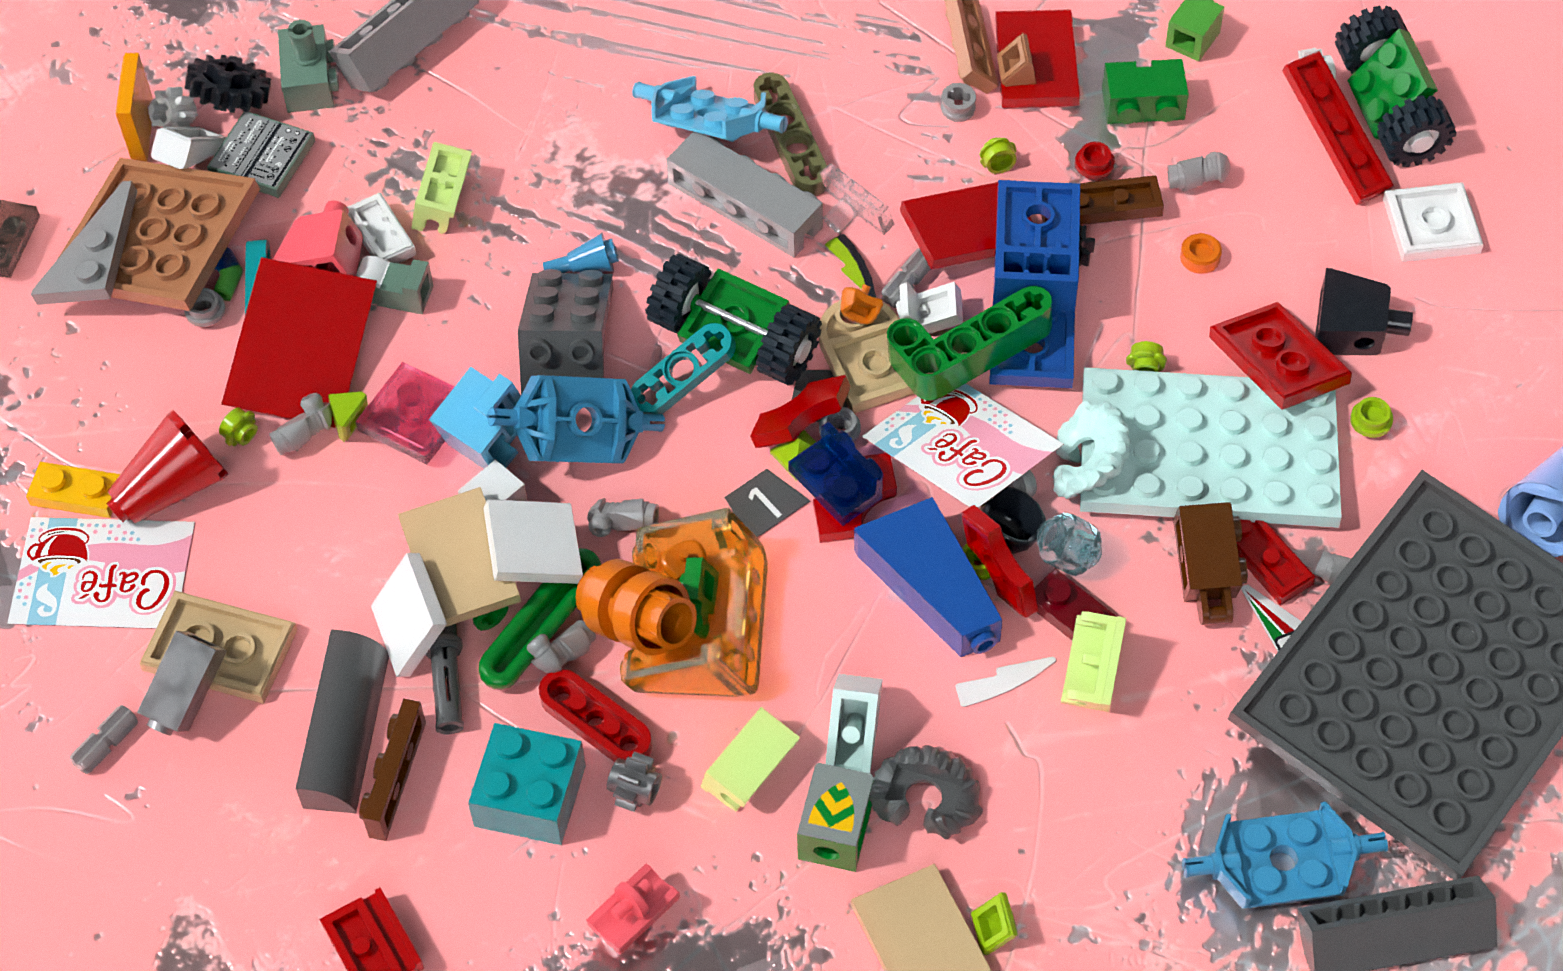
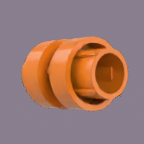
[576,559,697,656]

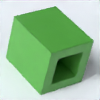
[1165,0,1225,62]

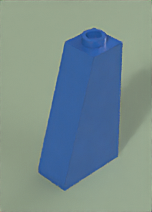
[854,497,1002,657]

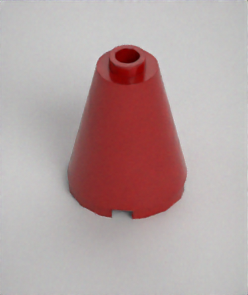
[106,409,229,524]

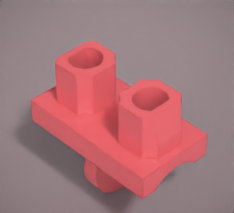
[586,863,680,955]

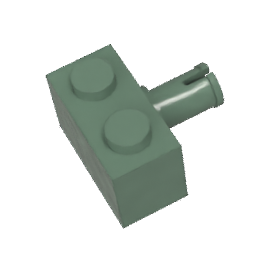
[278,20,339,113]

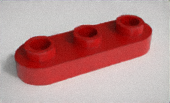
[539,669,652,762]

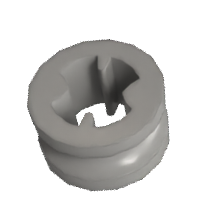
[941,83,976,122]

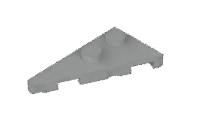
[31,181,137,305]

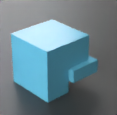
[429,367,521,469]

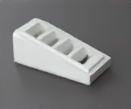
[151,126,226,169]

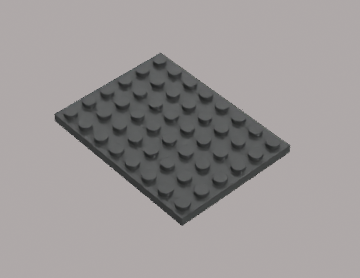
[1227,469,1563,880]

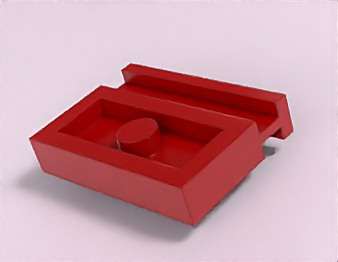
[320,887,424,971]

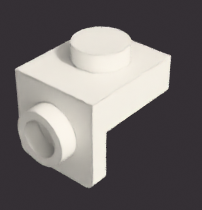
[896,282,963,334]

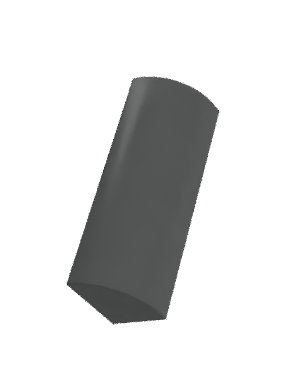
[295,629,389,814]
[1297,875,1497,971]

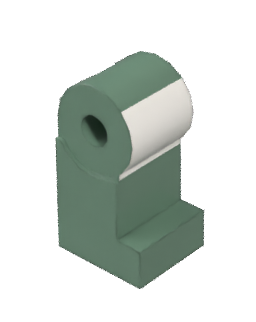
[356,256,434,315]

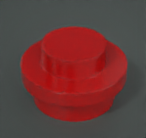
[1075,142,1115,179]

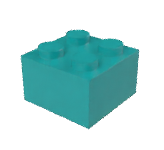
[468,723,586,846]

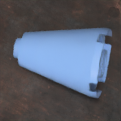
[1498,446,1563,557]

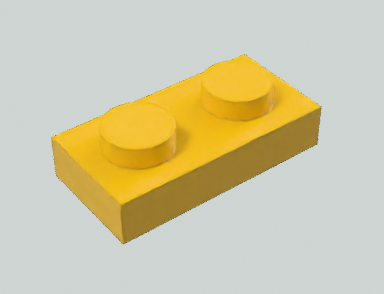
[26,461,120,518]

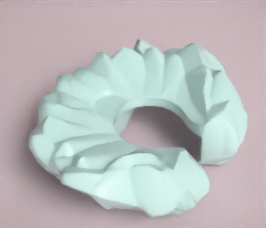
[1052,401,1131,499]

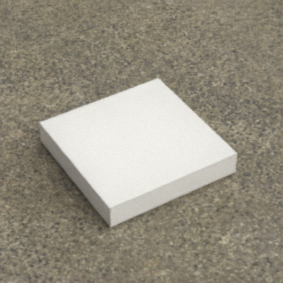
[1383,182,1484,262]
[484,499,583,584]
[371,553,447,677]

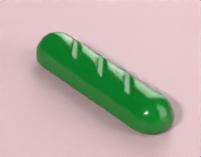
[478,548,602,690]

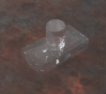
[820,162,895,235]

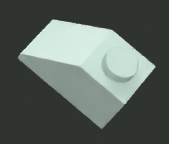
[825,673,883,773]

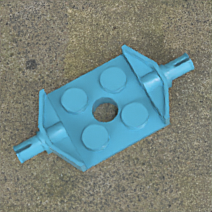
[632,76,788,142]

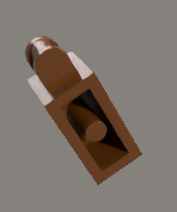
[1173,502,1248,625]

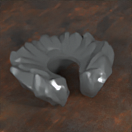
[869,745,983,840]

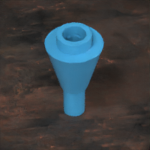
[543,233,619,273]

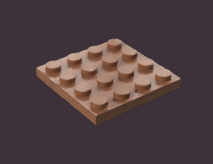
[58,158,260,311]

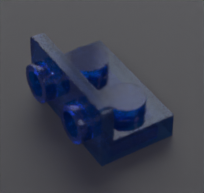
[788,422,884,526]

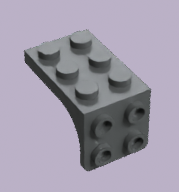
[518,269,613,395]

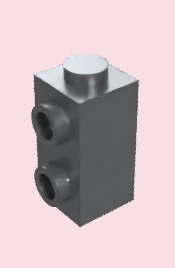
[137,631,227,736]

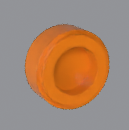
[1180,233,1222,274]

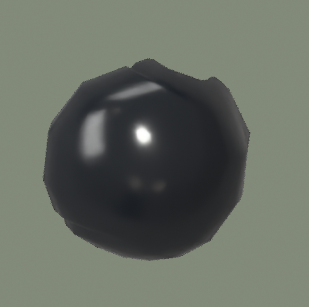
[980,487,1046,555]

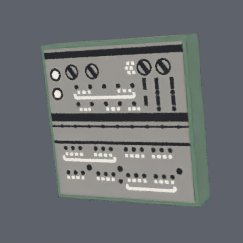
[207,112,316,198]

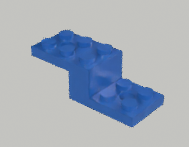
[989,180,1080,388]

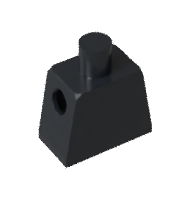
[1315,268,1413,356]

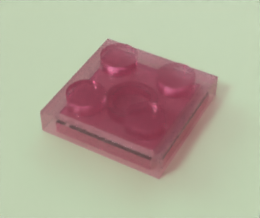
[355,362,454,465]

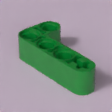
[887,286,1052,400]

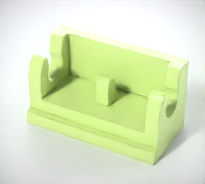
[411,141,472,234]
[1061,612,1126,712]
[700,707,800,811]

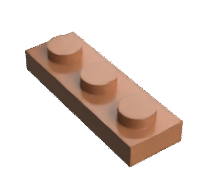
[944,0,998,94]

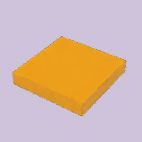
[115,52,153,162]

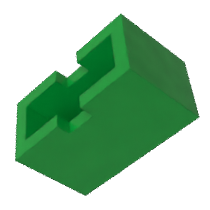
[1102,59,1189,124]

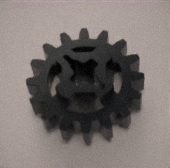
[184,54,271,113]

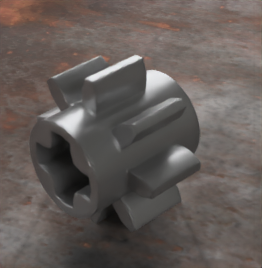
[606,752,662,812]

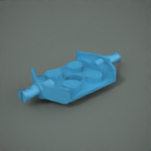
[487,375,665,464]
[1182,802,1388,909]

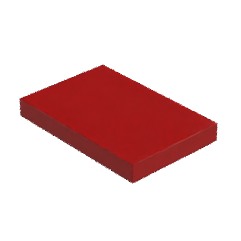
[995,9,1080,108]
[899,182,1034,270]
[1209,302,1352,410]

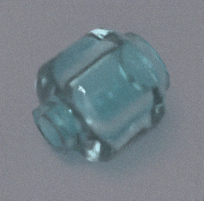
[1036,512,1102,576]

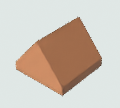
[997,33,1036,86]

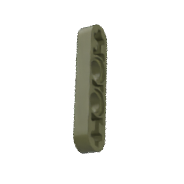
[753,72,829,196]

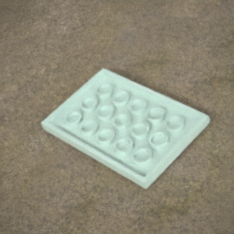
[1080,367,1342,528]

